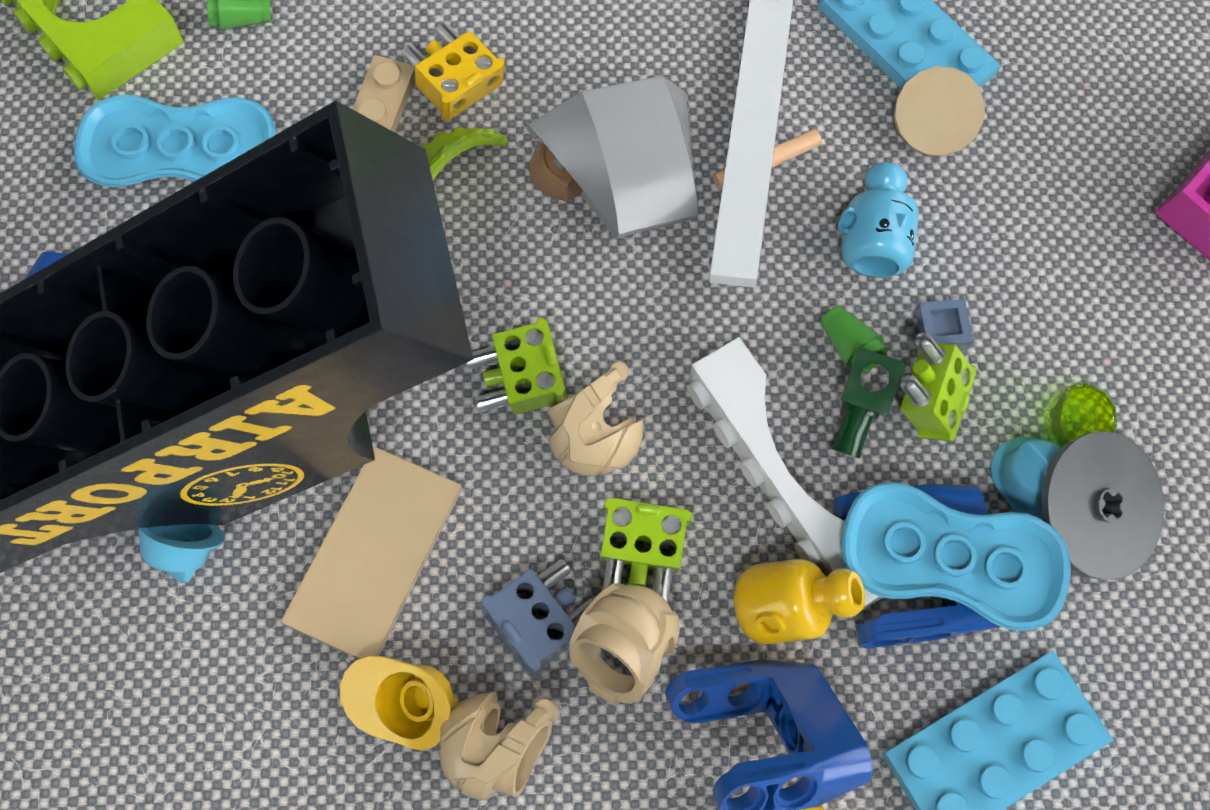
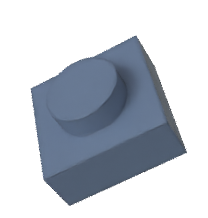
[915,299,974,349]

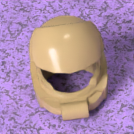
[547,362,643,476]
[569,583,680,706]
[439,691,560,800]

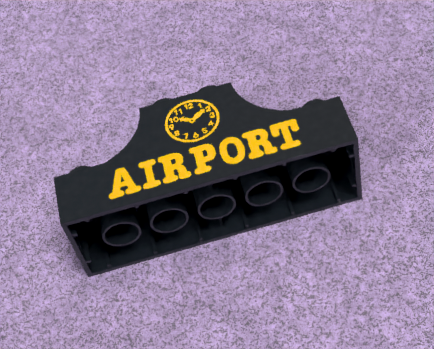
[0,100,473,573]

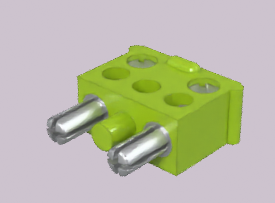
[466,317,568,415]
[900,332,976,442]
[601,498,693,603]

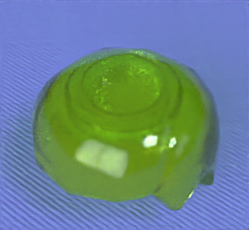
[1044,383,1117,448]

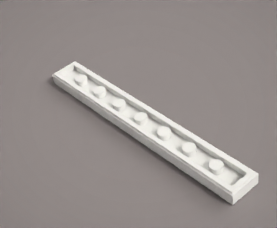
[710,0,793,288]

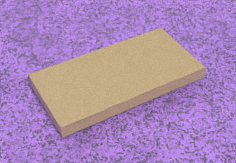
[281,447,462,659]

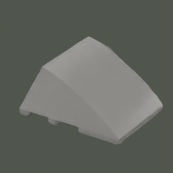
[526,76,698,238]

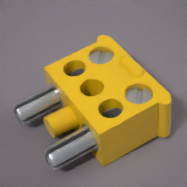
[401,22,505,121]

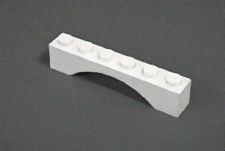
[687,337,883,618]

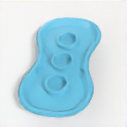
[74,94,276,187]
[842,482,1071,631]

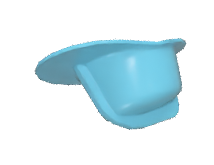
[990,437,1061,520]
[138,524,225,583]

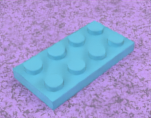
[818,0,1001,89]
[881,650,1113,810]

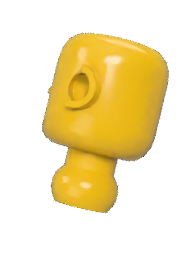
[733,559,865,644]

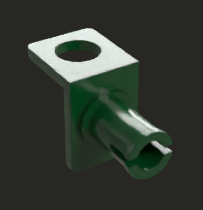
[831,348,905,459]

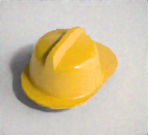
[340,655,460,751]

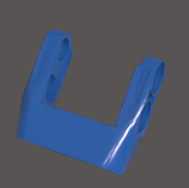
[833,484,1001,648]
[665,660,872,810]

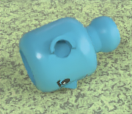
[838,162,919,278]

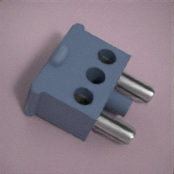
[482,559,594,678]

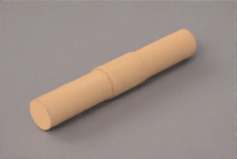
[713,129,822,191]

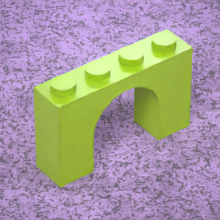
[0,0,184,101]

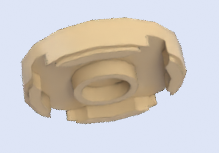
[893,66,985,157]

